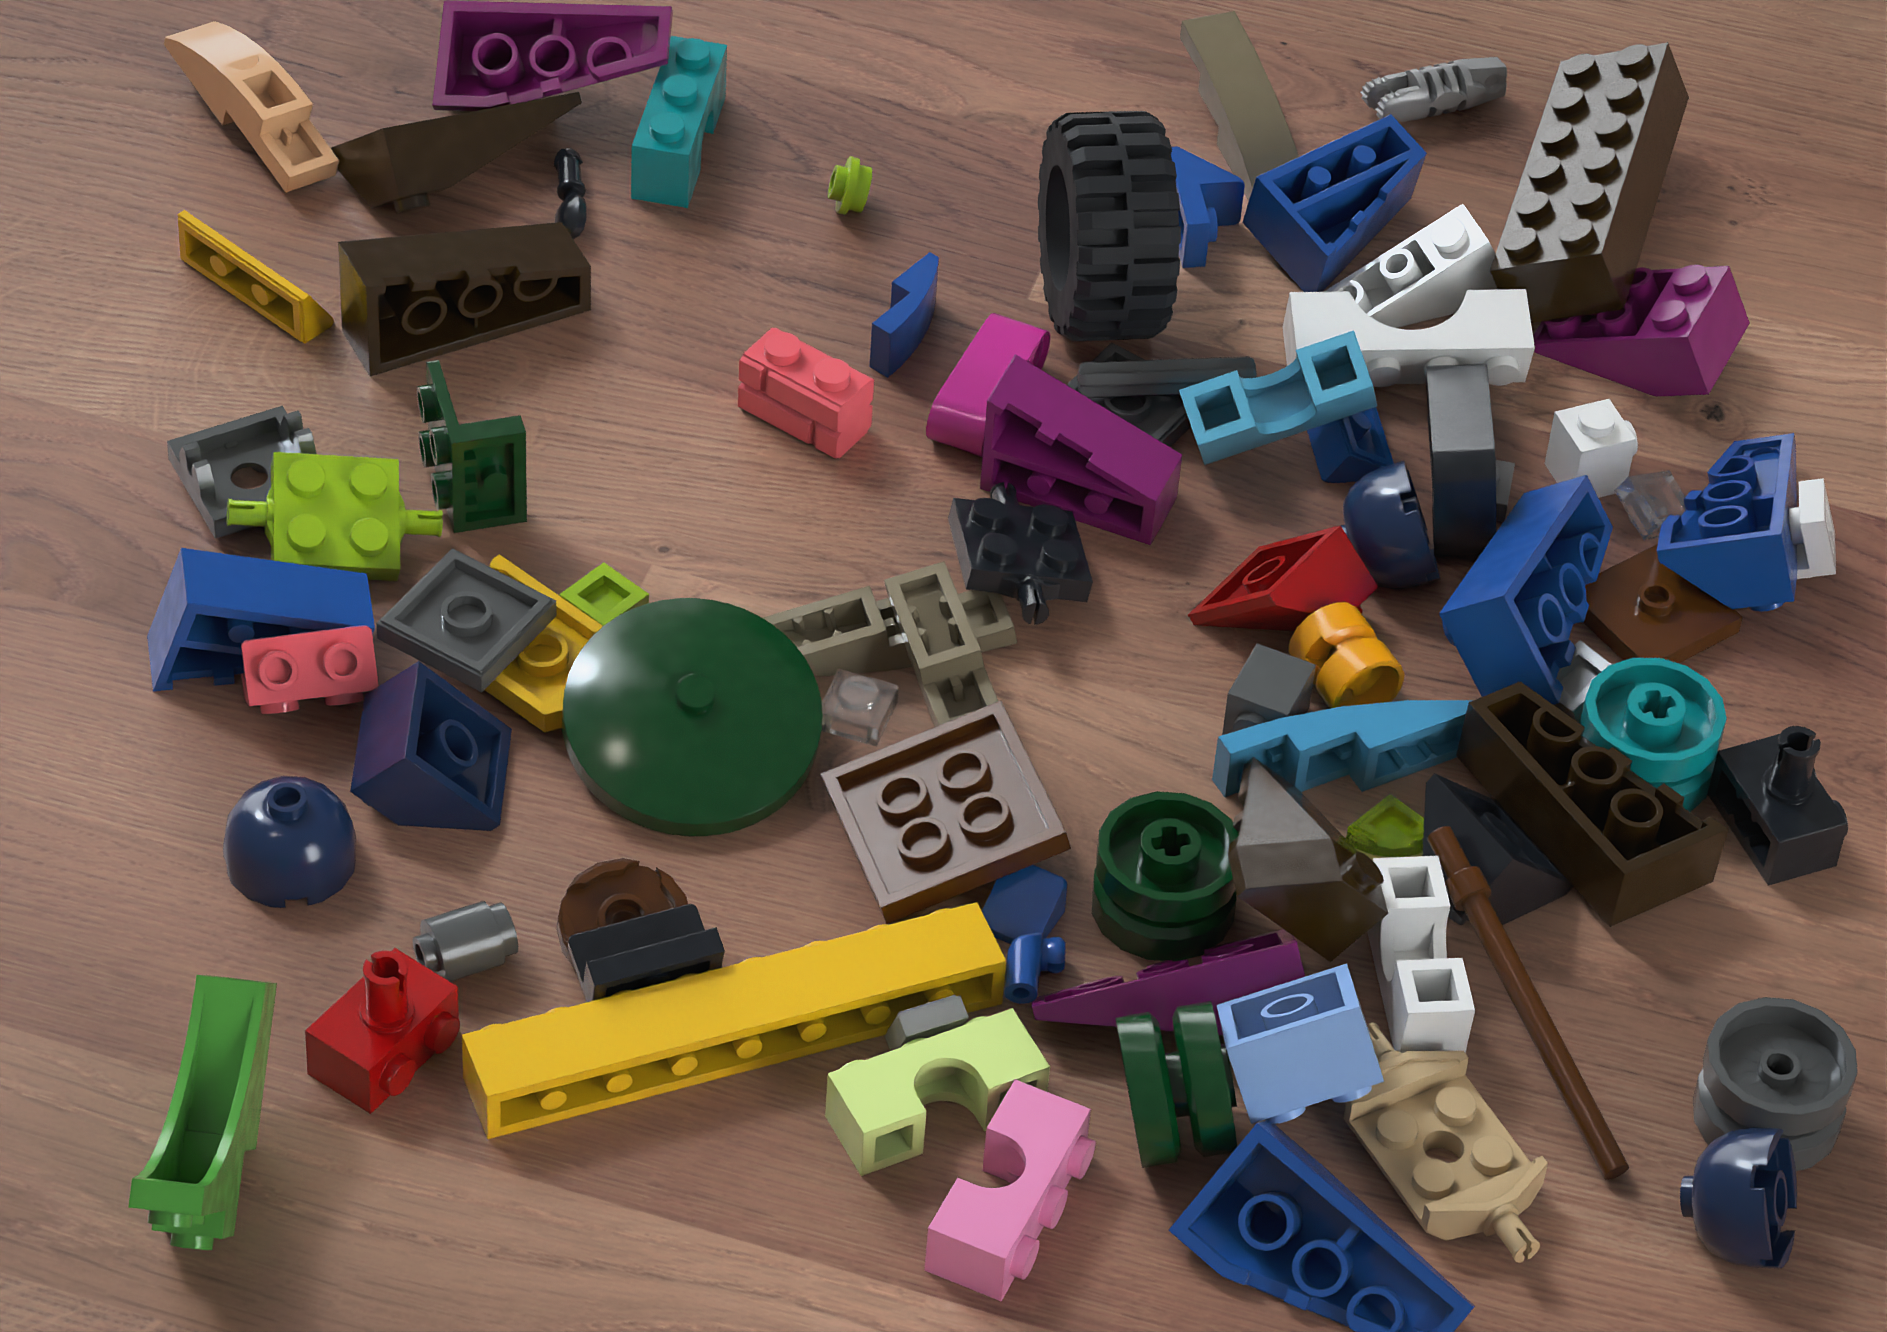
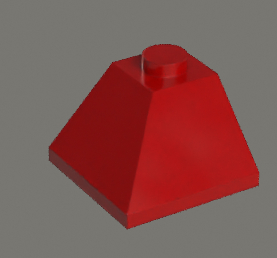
[1188,525,1378,631]

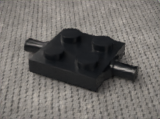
[948,482,1093,625]

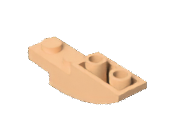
[164,21,339,192]

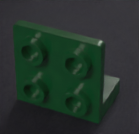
[417,360,527,533]

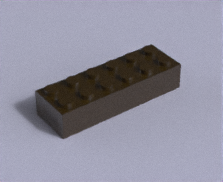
[1490,42,1689,323]

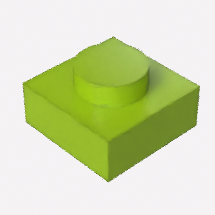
[559,562,649,626]

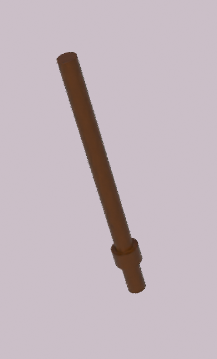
[1427,826,1629,1180]

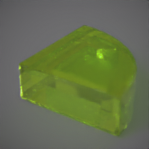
[1346,794,1424,857]

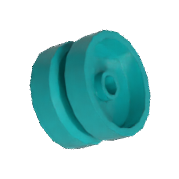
[1580,658,1727,812]

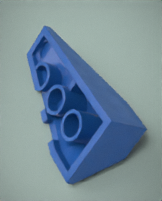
[1657,433,1797,612]

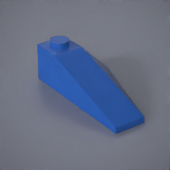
[1168,1121,1475,1332]

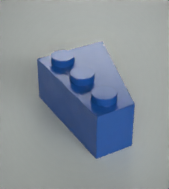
[1242,114,1427,292]
[147,548,375,691]

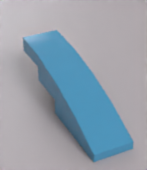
[1212,700,1473,797]

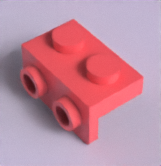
[241,625,379,714]

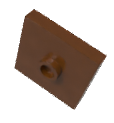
[1583,544,1743,663]

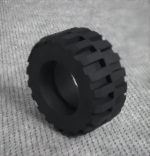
[1038,111,1181,342]

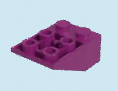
[1533,264,1750,397]

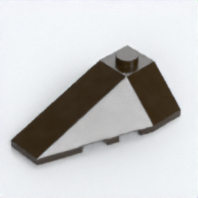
[1228,757,1389,962]

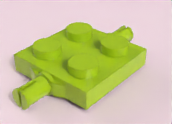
[226,452,443,581]

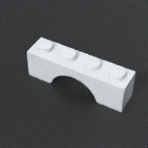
[1283,289,1535,387]

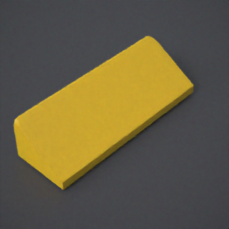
[178,210,334,344]

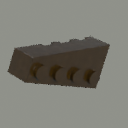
[338,222,591,376]

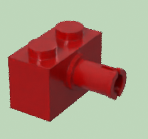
[305,948,460,1114]

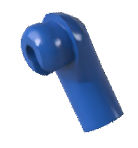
[1004,932,1066,1004]

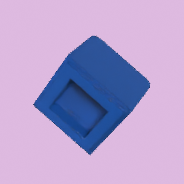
[982,865,1068,944]

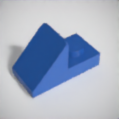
[1171,146,1245,268]

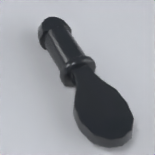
[554,148,586,239]

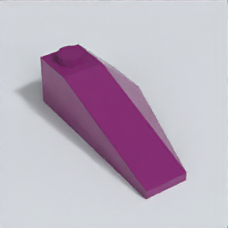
[432,0,673,111]
[1032,929,1305,1035]

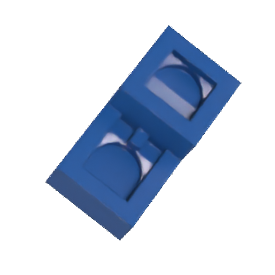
[869,252,939,378]

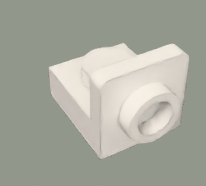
[1789,478,1836,579]

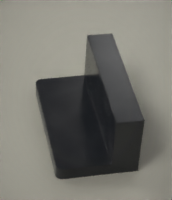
[568,904,725,1002]

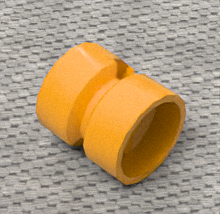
[1288,602,1405,709]

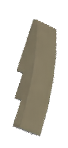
[1180,11,1299,201]
[884,561,998,727]
[763,586,1017,676]

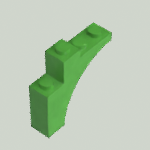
[128,975,277,1250]

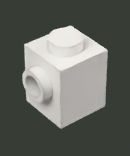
[1545,399,1638,498]

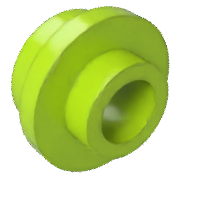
[827,156,872,215]

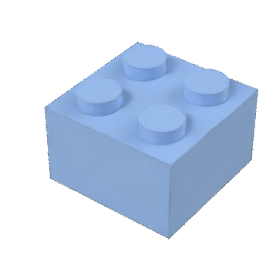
[1217,963,1384,1124]

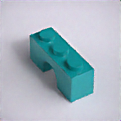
[631,36,727,208]

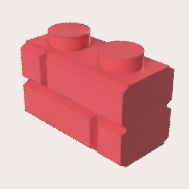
[738,327,874,459]

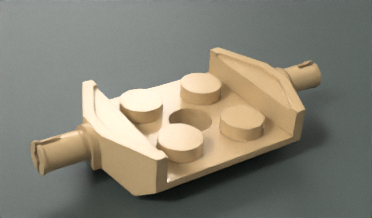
[1343,1022,1548,1263]

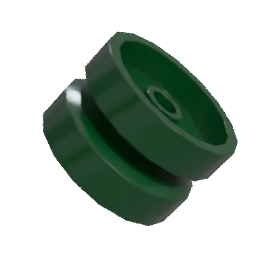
[1091,791,1239,961]
[1116,1001,1237,1168]

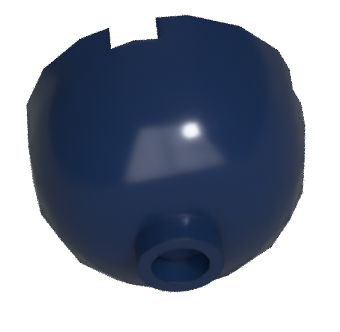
[1341,461,1440,589]
[223,776,356,908]
[1680,1128,1797,1269]

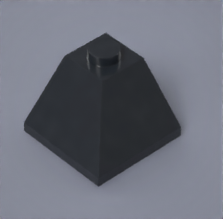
[1422,773,1574,925]

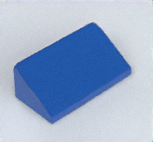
[1307,407,1394,483]

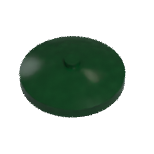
[562,598,823,837]

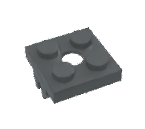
[167,406,317,539]

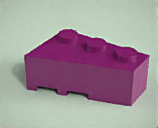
[980,354,1182,545]

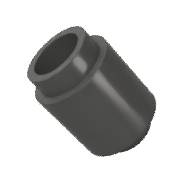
[413,901,518,982]

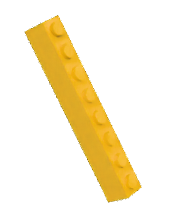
[462,902,1006,1139]

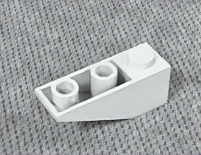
[1324,204,1497,328]

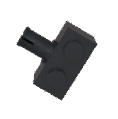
[1707,726,1848,886]

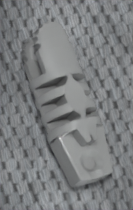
[1360,57,1507,123]

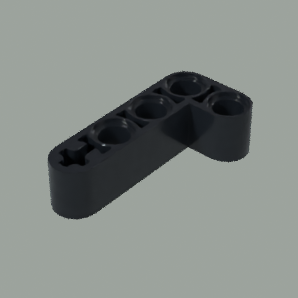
[1426,364,1496,556]

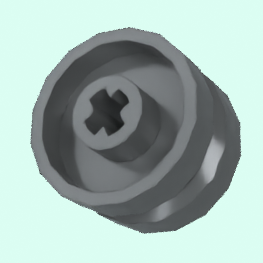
[1693,997,1858,1171]

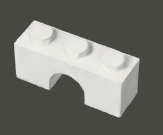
[1367,856,1475,1053]

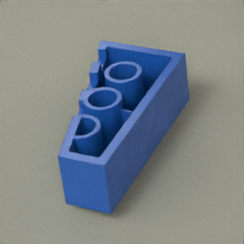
[1439,475,1613,705]

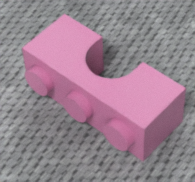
[924,1079,1096,1301]

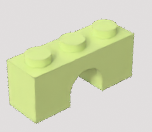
[825,1008,1050,1176]

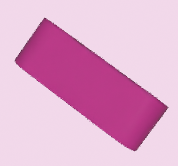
[926,313,1051,457]

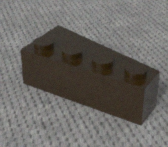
[1456,682,1729,927]

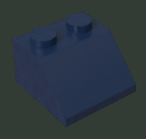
[350,661,512,831]

